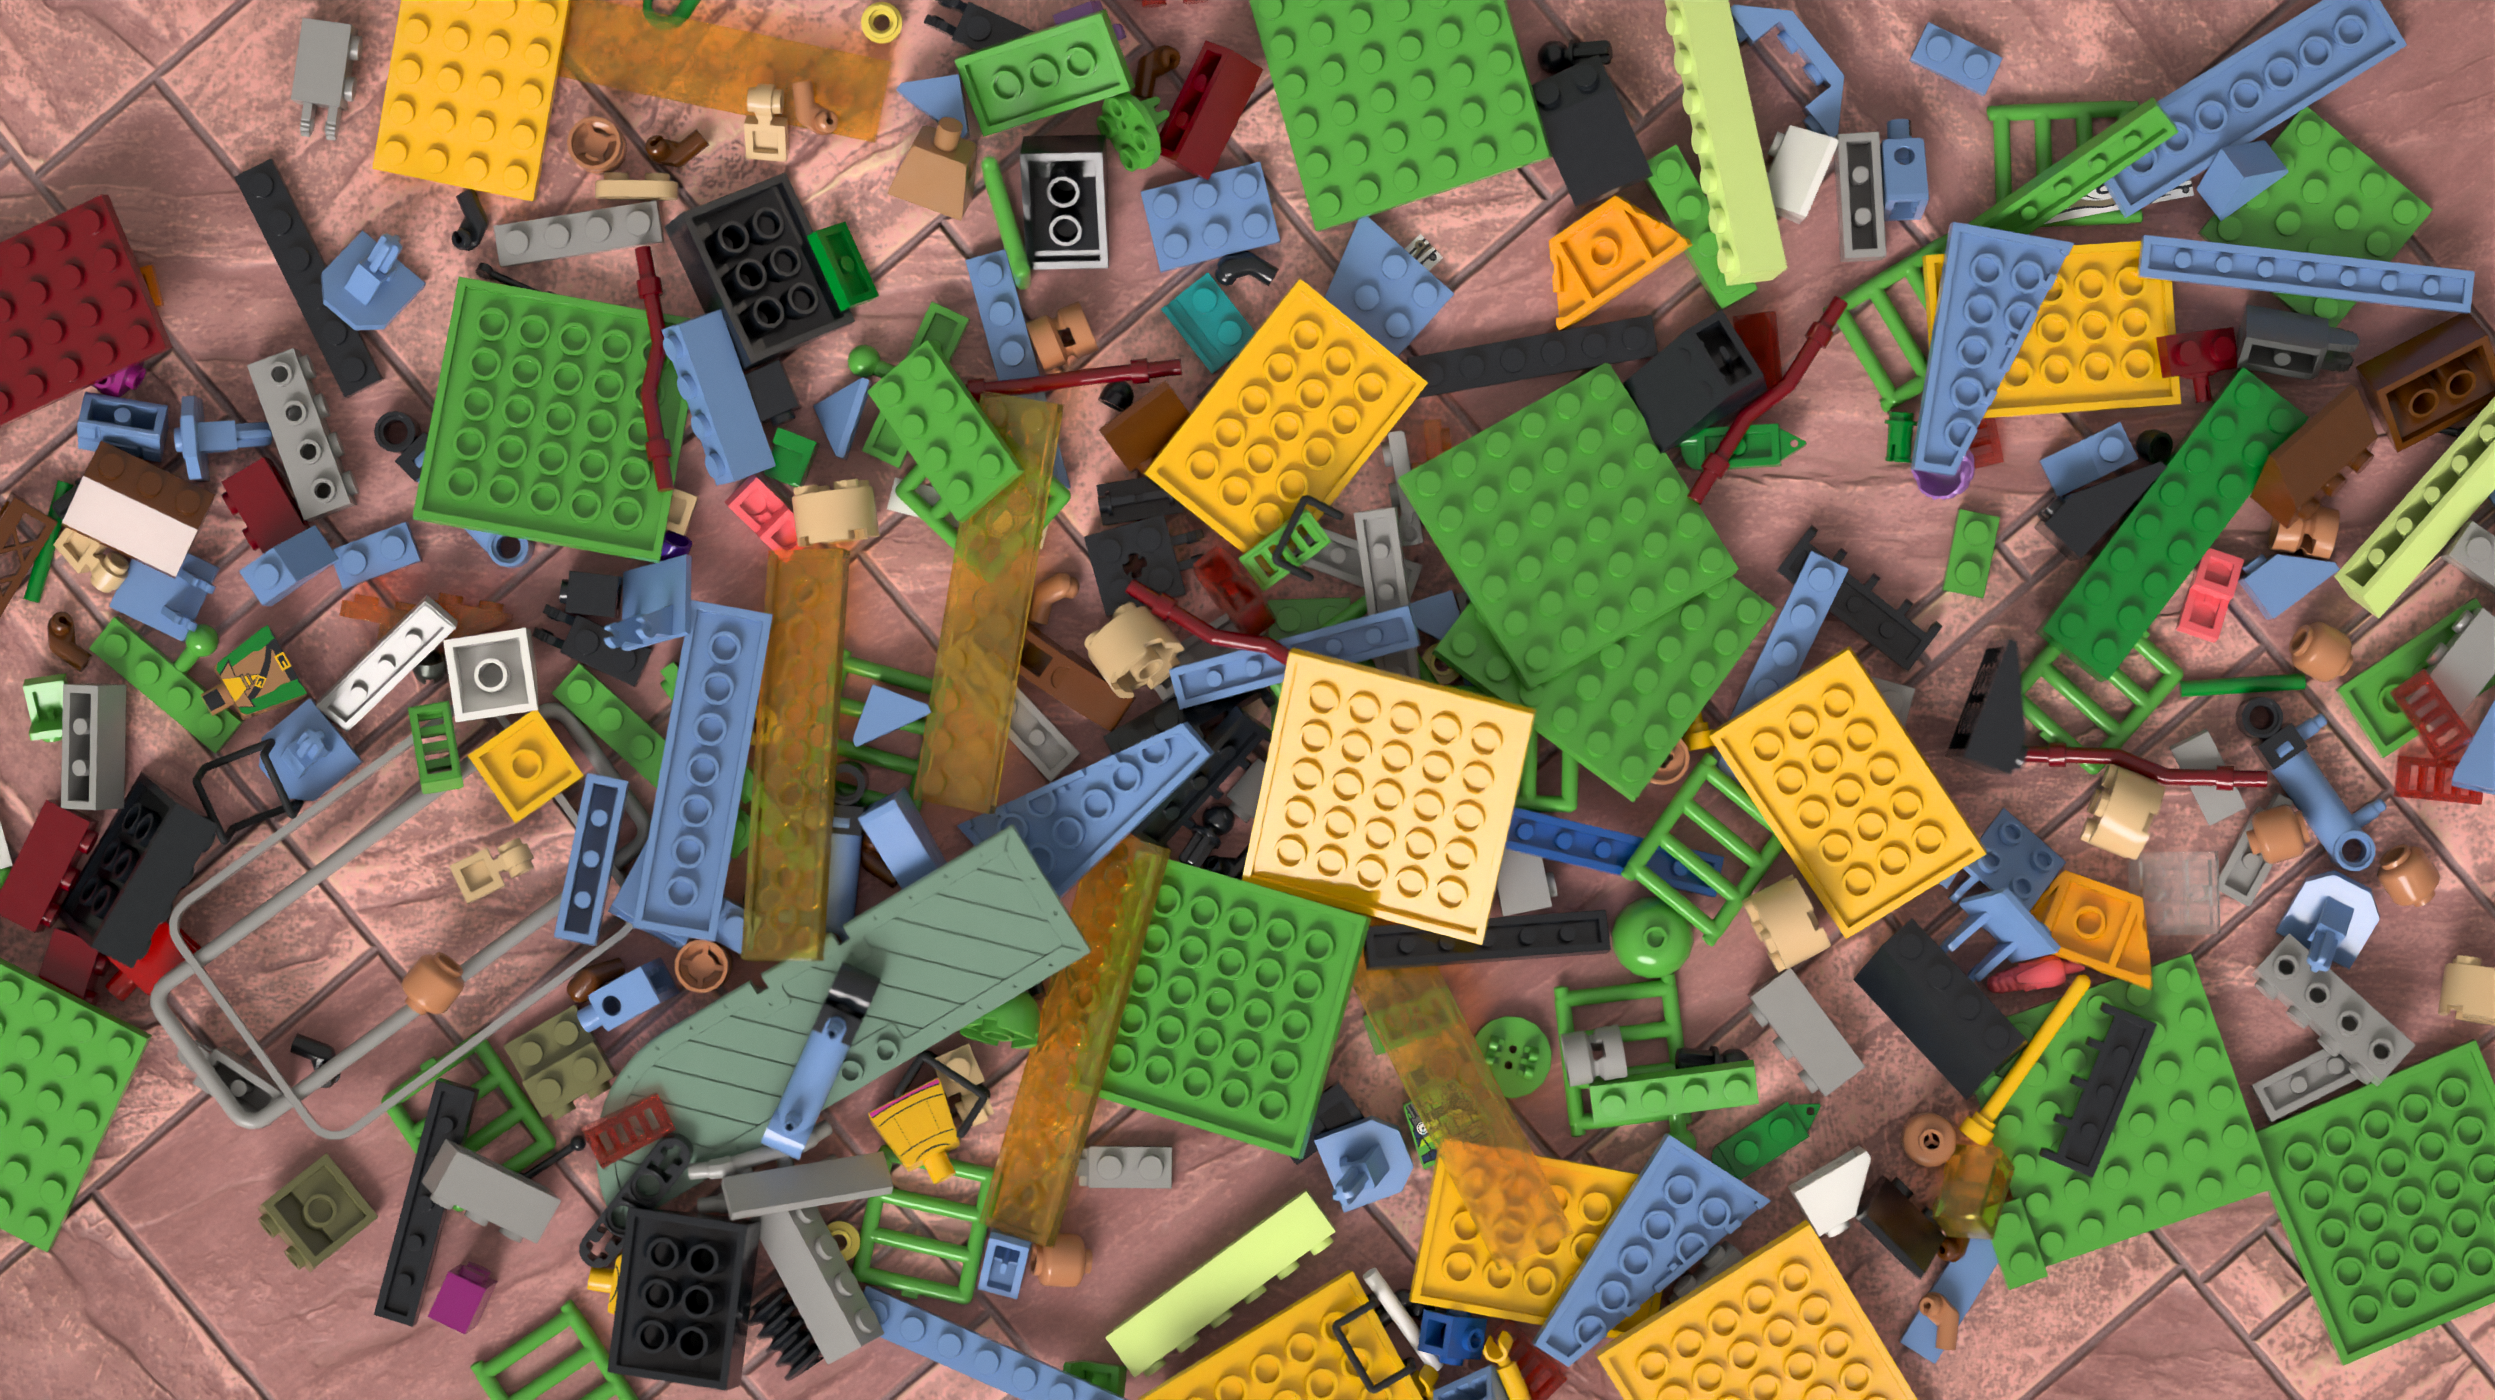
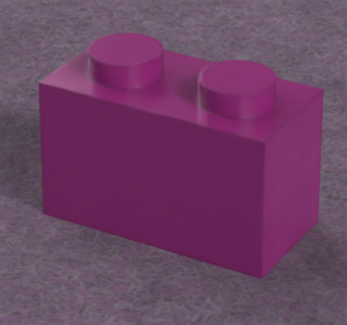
[427,1262,498,1334]

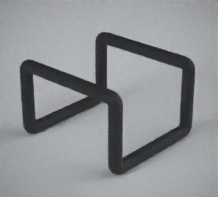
[1272,495,1344,582]
[192,738,304,845]
[893,1050,990,1138]
[1332,1293,1416,1394]

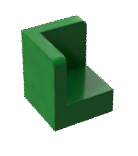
[764,427,820,487]

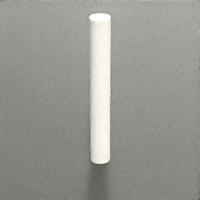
[1363,1268,1444,1371]

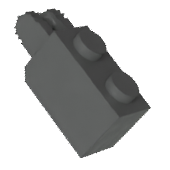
[2237,305,2360,380]

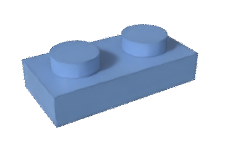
[1909,22,2003,96]
[333,522,422,590]

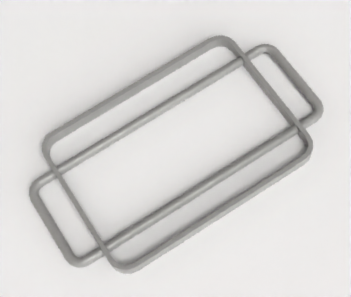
[150,703,651,1140]

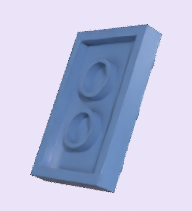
[1141,162,1281,273]

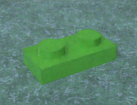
[1941,509,2000,599]
[1980,1197,2048,1290]

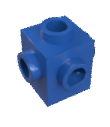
[1418,1309,1487,1366]

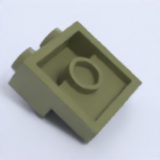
[504,1004,617,1120]
[258,1153,379,1273]

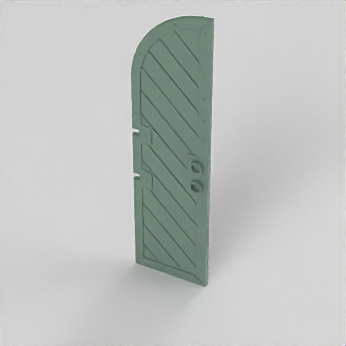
[596,824,1092,1226]

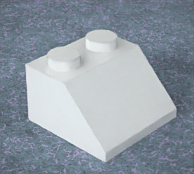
[1767,125,1840,224]
[443,628,539,723]
[1788,1146,1871,1238]

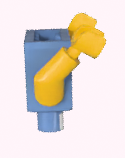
[1411,1331,1531,1400]

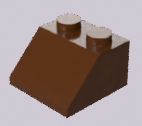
[1099,380,1190,474]

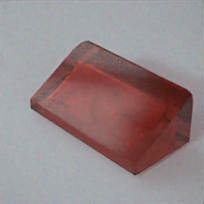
[1733,311,1782,389]

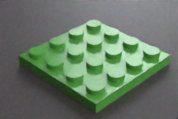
[2197,107,2433,328]

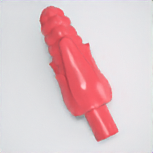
[1987,954,2085,994]

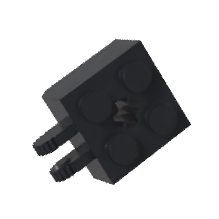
[1084,514,1212,618]

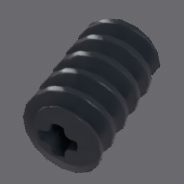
[748,1286,824,1381]

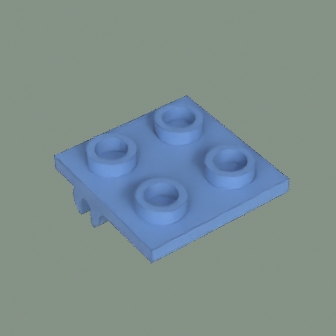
[109,553,220,642]
[604,554,692,651]
[1948,808,2066,931]
[1939,887,2061,983]

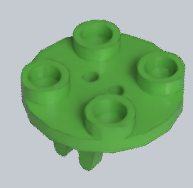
[1096,92,1170,172]
[1469,1016,1552,1098]

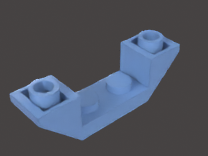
[1730,4,1844,138]

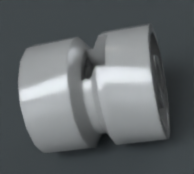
[1560,1024,1627,1087]

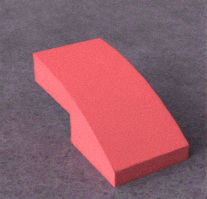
[725,474,804,564]
[2175,548,2245,643]

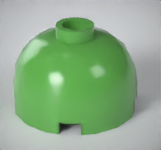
[1611,896,1694,979]
[960,991,1040,1049]

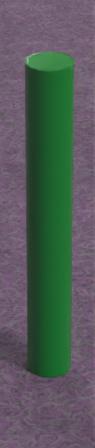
[24,480,74,603]
[2179,673,2306,697]

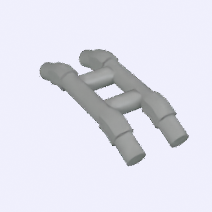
[688,1120,838,1214]

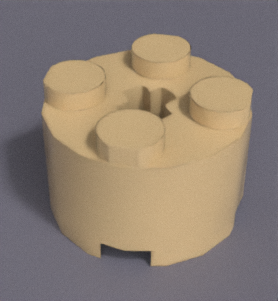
[791,479,880,547]
[1084,602,1184,698]
[2079,764,2165,860]
[1741,874,1831,973]
[2438,955,2495,1026]

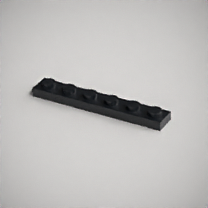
[234,159,384,398]
[1407,315,1658,399]
[1363,910,1611,971]
[374,1078,479,1327]

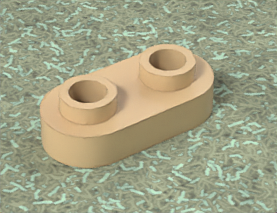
[595,172,678,201]

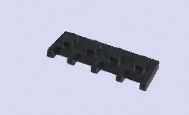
[1776,525,1943,672]
[1103,687,1275,755]
[1131,705,1273,857]
[2038,1001,2157,1178]

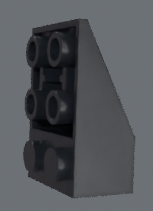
[1623,309,1768,453]

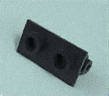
[1096,477,1184,526]

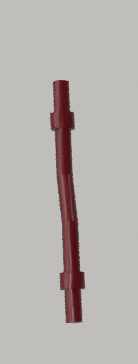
[635,246,674,492]
[1687,296,1848,505]
[965,358,1182,403]
[1125,579,1291,666]
[2024,742,2268,791]

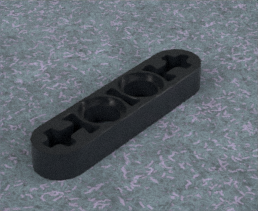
[579,1133,693,1268]

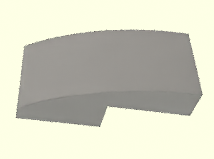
[2169,728,2247,826]

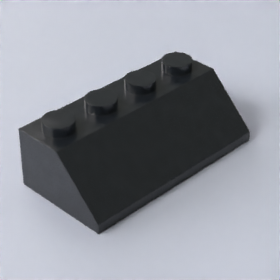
[1853,918,2028,1101]

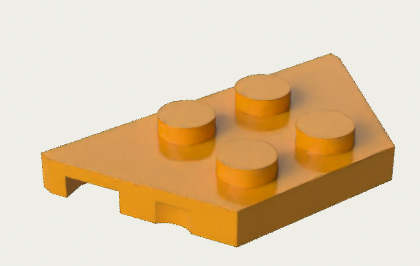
[1549,195,1693,331]
[2029,870,2153,990]

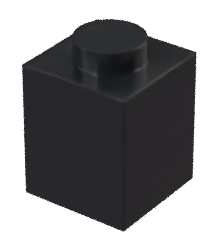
[744,360,802,427]
[560,571,623,618]

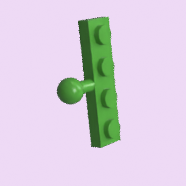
[848,302,970,469]
[89,616,245,754]
[1589,1060,1759,1151]

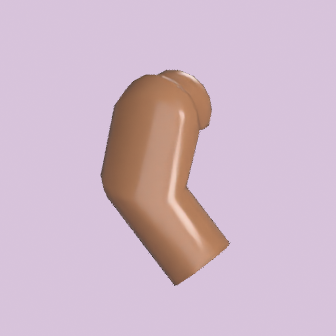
[792,81,838,135]
[1028,573,1080,625]
[1919,1292,1959,1350]

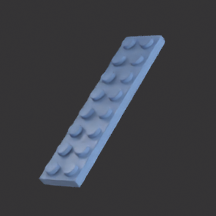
[2104,0,2407,218]
[632,600,773,942]

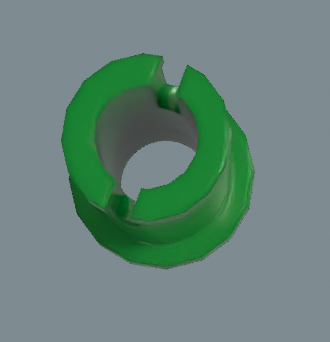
[1884,411,1918,463]

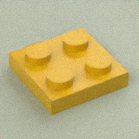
[467,710,584,824]

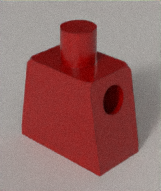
[105,917,202,1002]

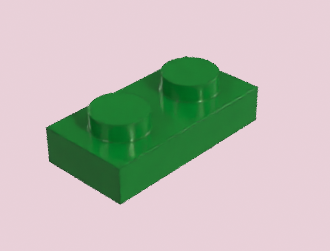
[807,221,879,312]

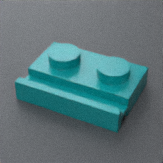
[1161,272,1255,375]

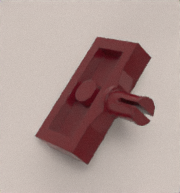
[2156,327,2237,403]

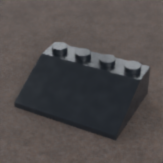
[665,172,855,372]
[1945,638,2029,775]
[58,772,218,969]
[607,1207,761,1391]

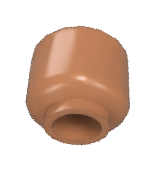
[2289,621,2353,682]
[2246,804,2311,864]
[2377,844,2440,907]
[402,952,464,1015]
[1900,1112,1957,1167]
[1030,1233,1093,1287]

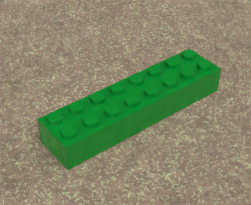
[2035,367,2309,682]

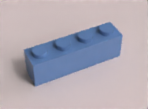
[661,309,776,486]
[554,773,630,946]

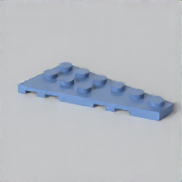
[1325,217,1454,358]
[1911,222,2074,476]
[957,722,1215,899]
[1531,1133,1771,1367]

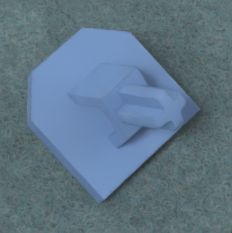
[321,231,426,330]
[174,395,273,482]
[259,698,364,801]
[2276,870,2380,973]
[1314,1115,1414,1213]

